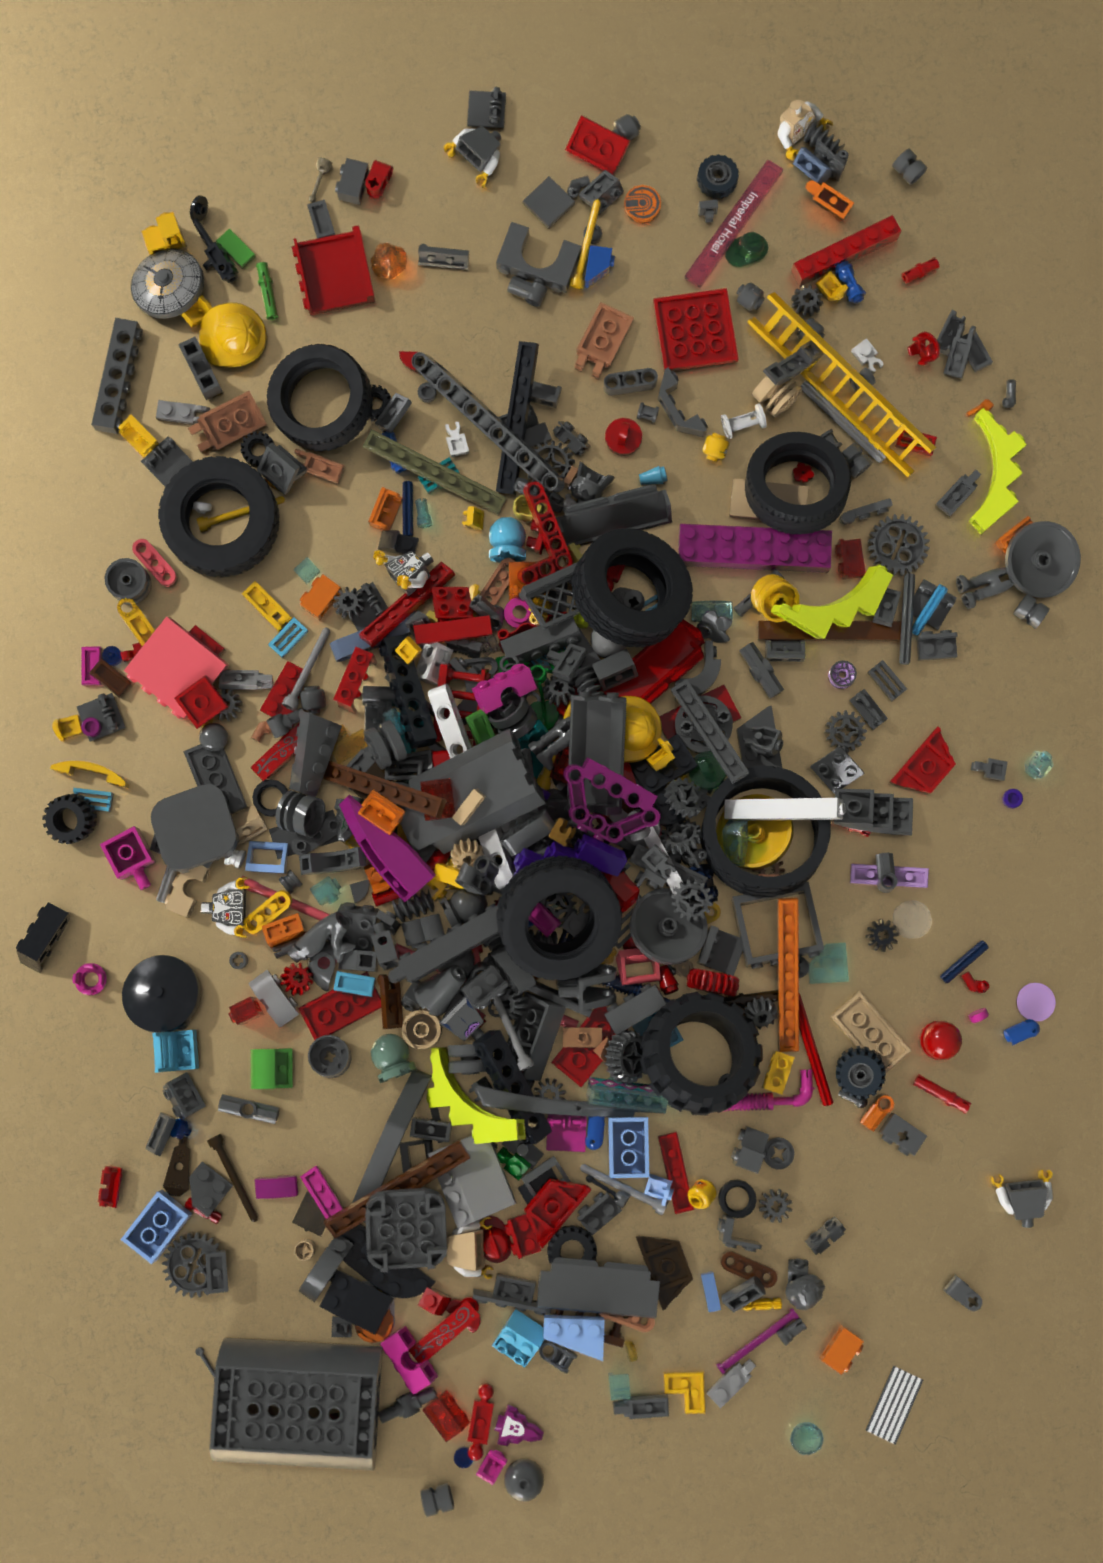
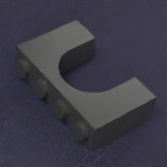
[496,222,581,293]

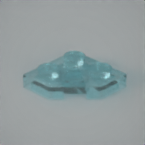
[808,943,849,984]

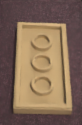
[729,479,808,520]
[830,991,912,1074]

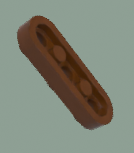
[720,1251,777,1288]

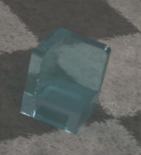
[608,1373,631,1400]

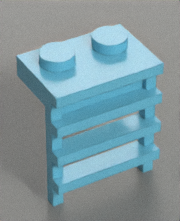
[152,1030,199,1073]

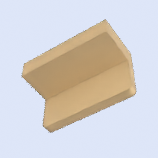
[232,804,268,846]

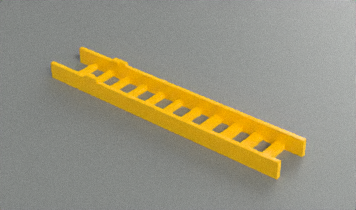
[747,292,936,477]

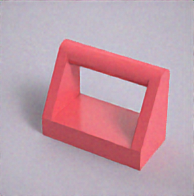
[616,948,661,986]

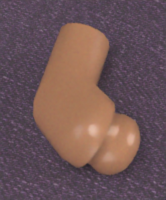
[251,721,271,742]

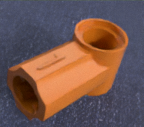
[860,1093,894,1132]

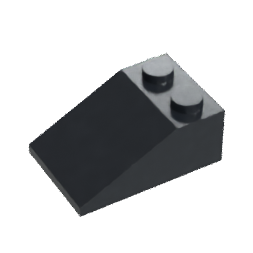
[319,1270,394,1335]

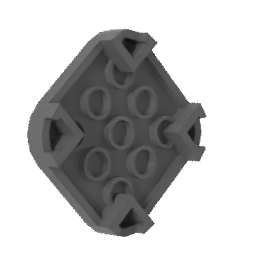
[151,784,239,873]
[365,1188,447,1272]

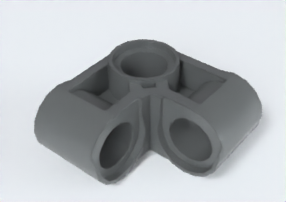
[455,855,499,895]

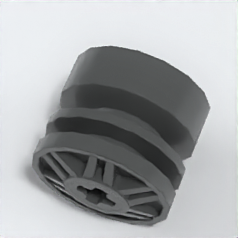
[275,790,326,837]
[308,1035,352,1078]

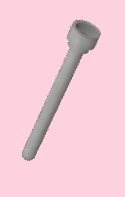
[282,627,330,711]
[492,996,535,1071]
[580,1164,669,1215]

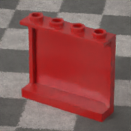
[291,225,375,315]

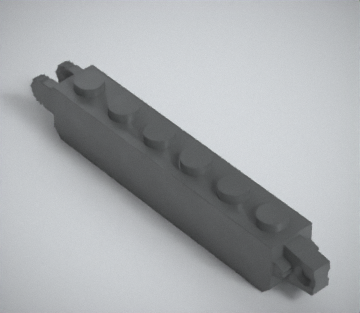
[388,904,500,984]

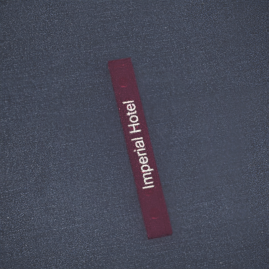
[685,160,783,288]

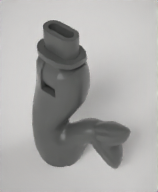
[287,912,356,963]

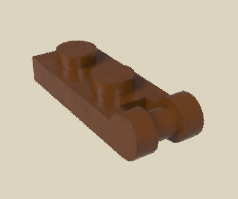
[377,974,403,1029]

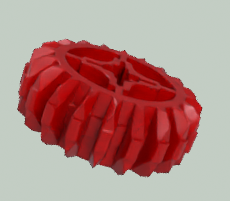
[687,968,739,996]

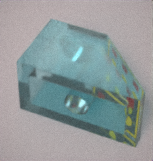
[722,820,749,866]

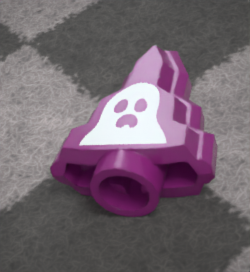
[495,1404,544,1446]

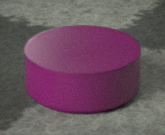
[81,717,102,737]

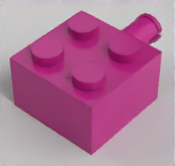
[100,826,156,890]

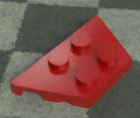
[890,726,956,794]
[524,1179,592,1248]

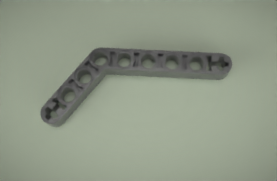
[352,1069,432,1223]

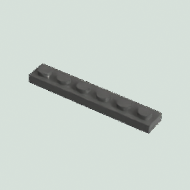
[671,679,749,784]

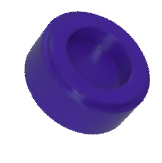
[1002,789,1023,809]

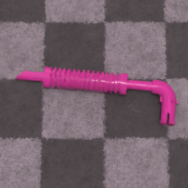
[724,1070,815,1111]

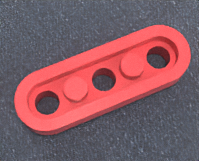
[132,539,177,587]

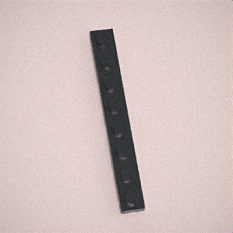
[496,341,539,495]

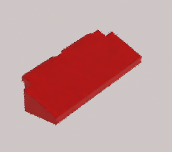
[598,619,705,704]

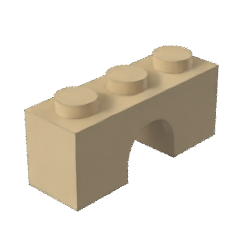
[164,865,213,918]

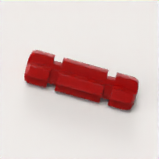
[185,1198,222,1224]

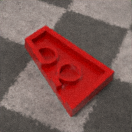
[260,661,303,728]

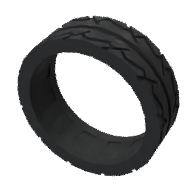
[701,766,831,898]

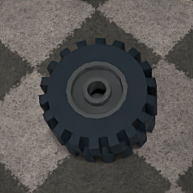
[836,1046,886,1099]

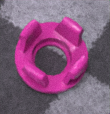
[504,597,532,628]
[72,963,107,995]

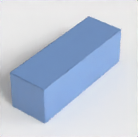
[701,1271,721,1312]

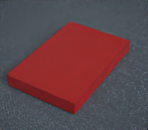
[565,115,631,176]

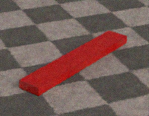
[359,562,455,648]

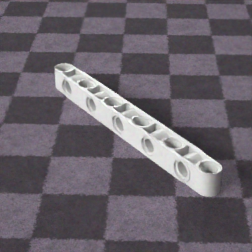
[428,684,516,889]

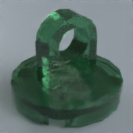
[689,751,727,790]

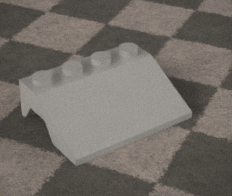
[428,1135,516,1228]

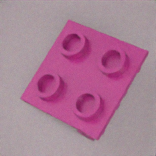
[546,1114,587,1152]

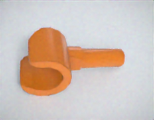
[966,399,994,416]

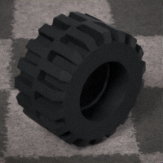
[42,794,97,844]
[548,1225,597,1264]

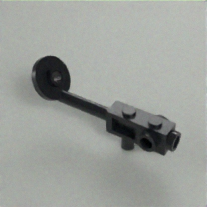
[190,195,239,283]

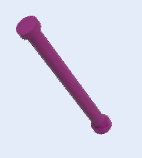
[716,1308,799,1375]

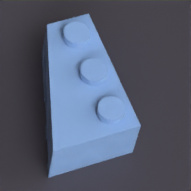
[543,1315,605,1361]

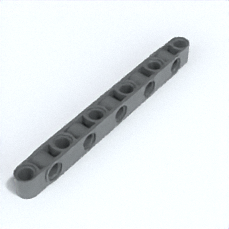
[411,352,565,493]

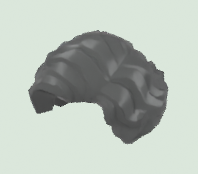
[785,1274,825,1310]

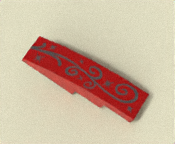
[251,722,300,781]
[409,1299,480,1363]

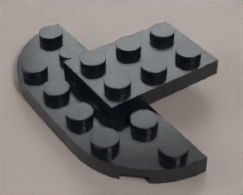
[628,734,698,826]
[341,1224,436,1298]

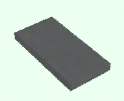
[183,744,248,814]

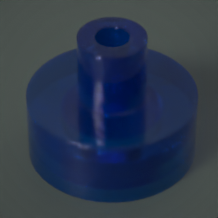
[102,646,122,666]
[170,1118,191,1139]

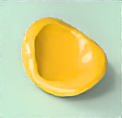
[199,302,267,367]
[622,696,662,763]

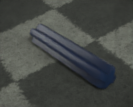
[402,481,413,536]
[940,940,989,983]

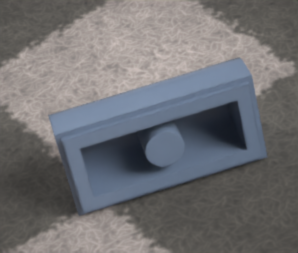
[793,147,832,185]

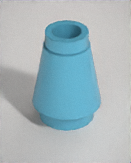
[639,466,668,485]

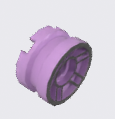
[828,660,857,689]

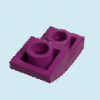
[255,1176,298,1199]

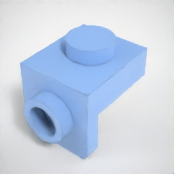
[644,1174,674,1206]

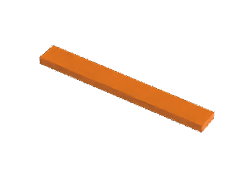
[778,898,799,1052]

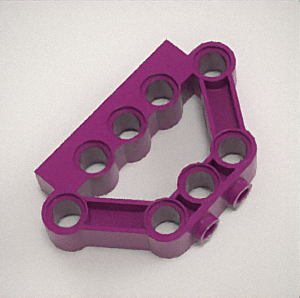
[564,757,660,843]

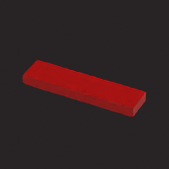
[413,615,492,645]
[658,1132,694,1214]

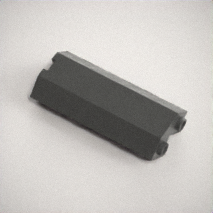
[567,691,627,815]

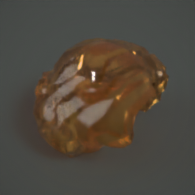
[371,243,408,279]

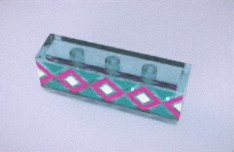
[586,1077,668,1113]

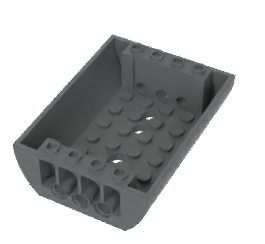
[209,1338,383,1470]

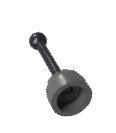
[586,1175,630,1209]

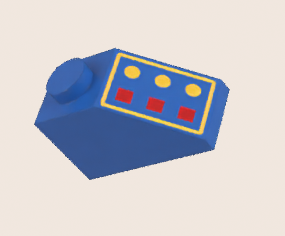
[585,245,615,288]

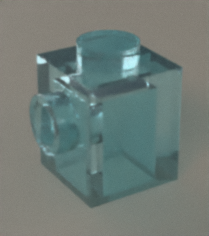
[310,876,341,906]

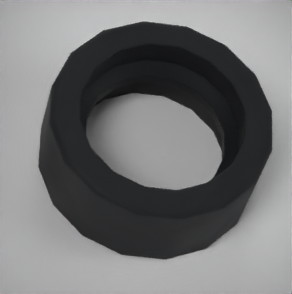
[252,779,288,817]
[718,1180,757,1218]

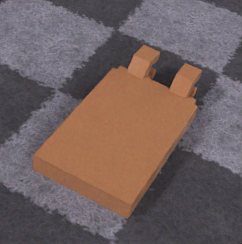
[575,302,634,379]
[188,391,267,452]

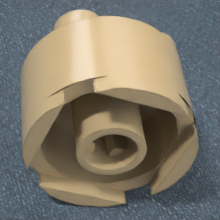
[402,1010,442,1049]

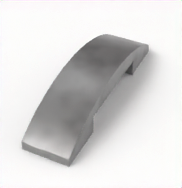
[763,340,824,385]

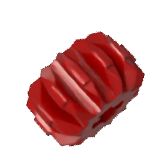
[280,963,313,996]

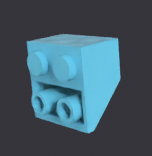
[492,1309,544,1368]

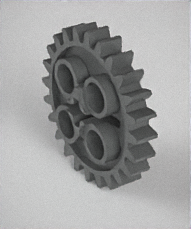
[867,514,930,576]
[162,1232,227,1298]

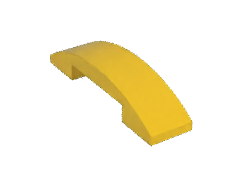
[50,761,129,788]

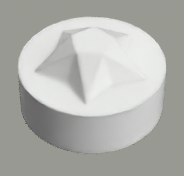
[192,501,212,514]

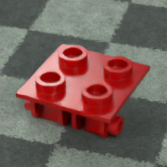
[431,587,473,622]

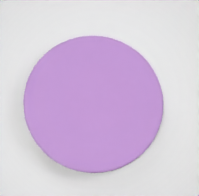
[1017,983,1056,1022]

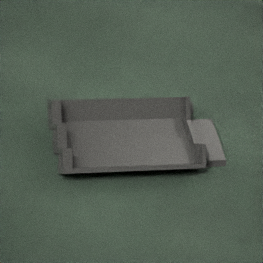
[394,728,545,854]

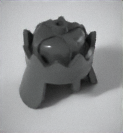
[568,461,615,503]

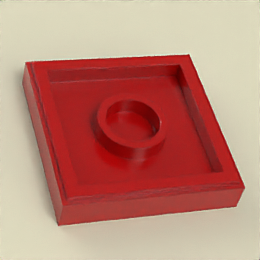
[174,675,229,729]

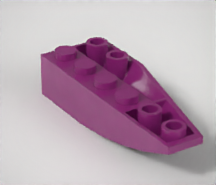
[339,795,436,902]

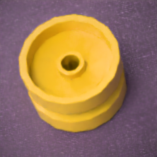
[751,574,799,622]

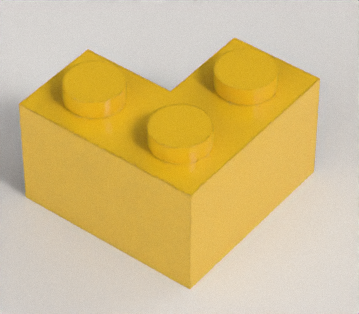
[141,212,187,255]

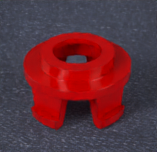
[908,332,940,365]

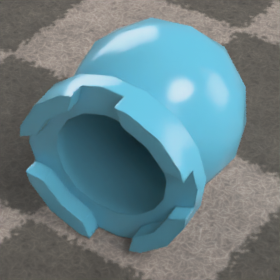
[489,517,526,563]

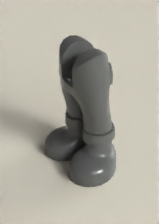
[956,567,1014,609]
[528,717,570,771]

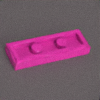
[300,1166,344,1219]

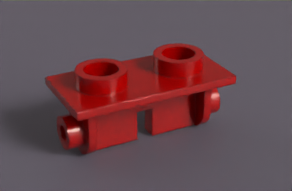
[97,1166,122,1208]

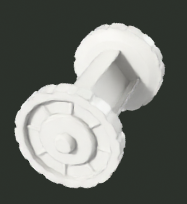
[721,403,767,439]

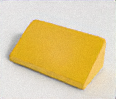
[434,863,464,889]

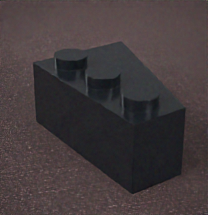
[16,902,70,973]

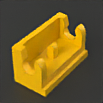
[118,414,159,458]

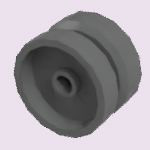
[104,558,151,605]
[487,692,537,739]
[364,720,407,770]
[448,1044,486,1075]

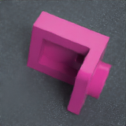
[476,1450,508,1485]

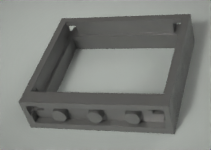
[731,882,824,969]

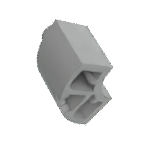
[248,970,299,1028]

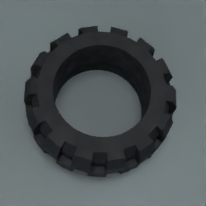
[640,992,763,1115]

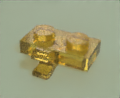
[332,724,367,764]

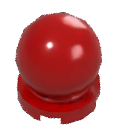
[919,1021,962,1060]

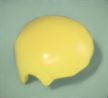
[513,495,542,522]

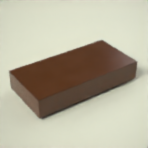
[89,658,132,697]

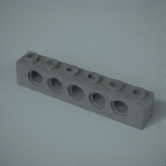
[91,317,143,434]

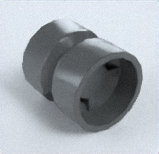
[892,148,928,185]
[842,442,873,478]
[1013,594,1050,629]
[420,1483,454,1517]

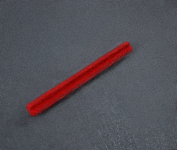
[799,993,833,1106]

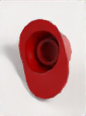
[479,1216,512,1263]

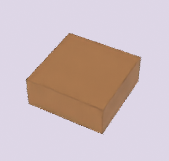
[564,466,578,489]

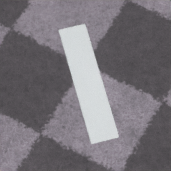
[644,827,687,894]

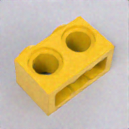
[762,1051,795,1095]

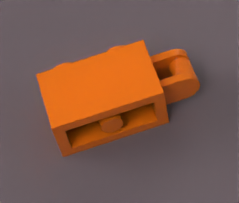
[806,180,854,220]

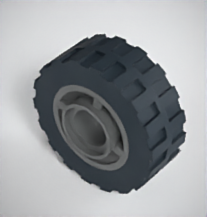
[697,154,739,199]

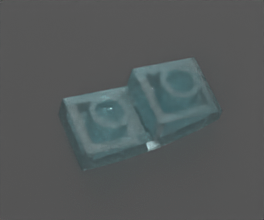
[692,601,733,622]

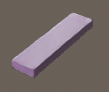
[850,864,929,888]

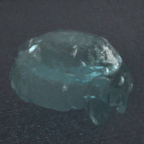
[790,1422,824,1455]

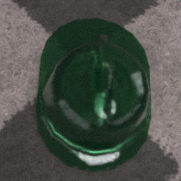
[725,232,768,267]

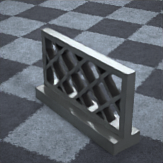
[519,562,580,630]

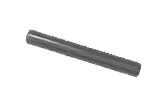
[899,573,915,665]

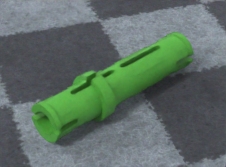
[256,262,278,320]

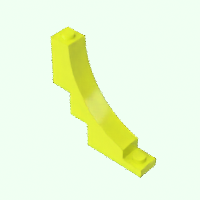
[771,565,893,639]

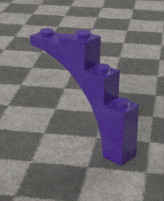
[512,834,627,877]

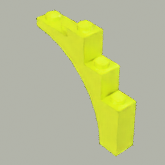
[969,408,1027,535]
[426,1047,526,1144]

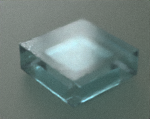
[293,557,320,584]

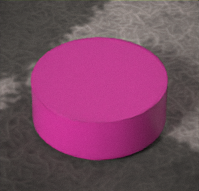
[968,1008,989,1023]

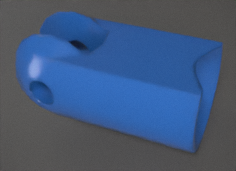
[1003,1019,1040,1046]
[585,1116,605,1150]

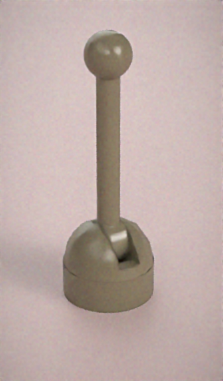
[309,157,332,203]

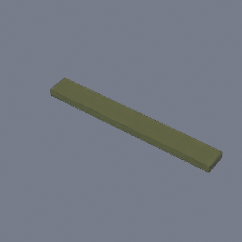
[363,429,507,515]

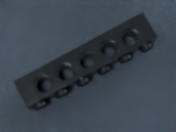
[379,634,437,749]
[473,1030,552,1144]

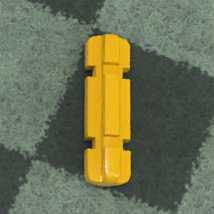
[743,1298,782,1311]

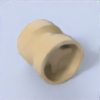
[294,1239,316,1261]

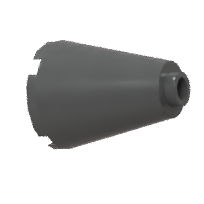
[414,966,466,1016]

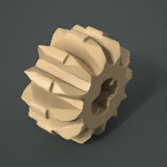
[450,838,484,870]

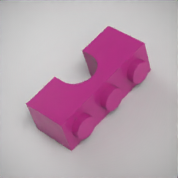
[472,664,537,714]
[381,1326,438,1395]

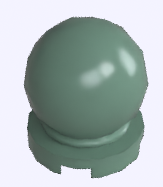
[370,1034,417,1083]

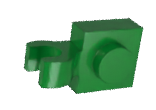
[497,1147,531,1181]

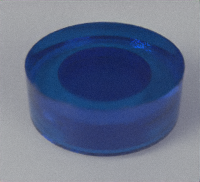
[454,1446,473,1468]

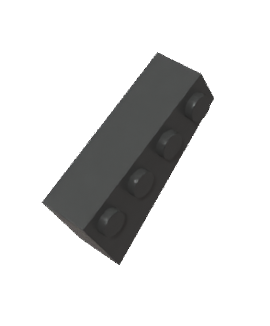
[289,711,342,797]

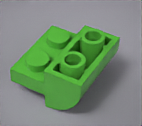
[250,1048,292,1089]

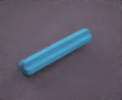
[912,584,948,636]

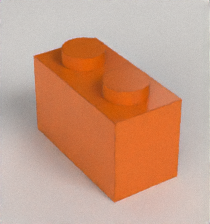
[300,574,343,621]
[819,1325,864,1375]

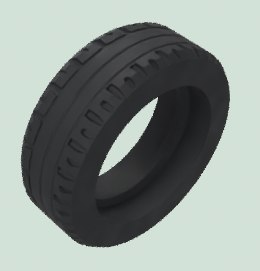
[267,344,373,451]
[745,432,851,534]

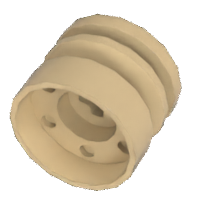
[752,376,803,417]

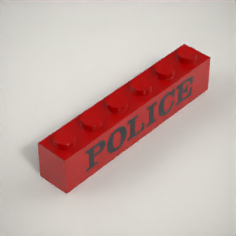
[791,215,901,287]

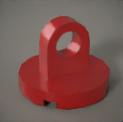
[605,418,642,456]

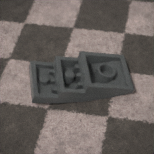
[834,788,913,836]

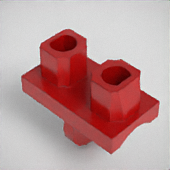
[526,520,558,555]

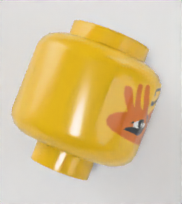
[688,1179,717,1209]

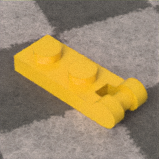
[242,581,292,632]

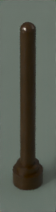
[207,1134,258,1222]

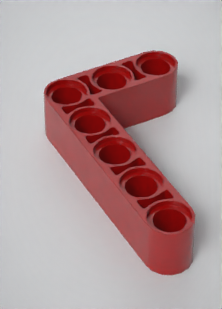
[517,481,572,585]

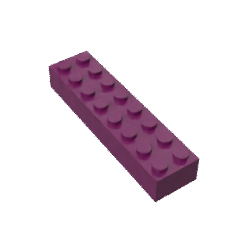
[678,524,832,573]

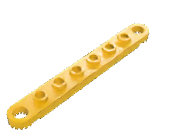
[117,598,213,727]

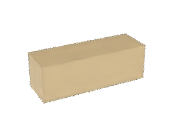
[452,789,486,826]

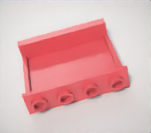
[124,616,229,719]

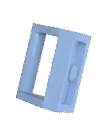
[245,841,288,874]

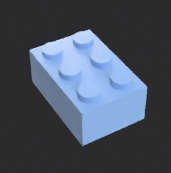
[608,1116,649,1178]
[121,1190,193,1264]

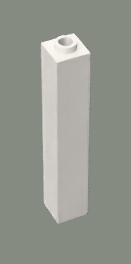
[724,798,846,821]

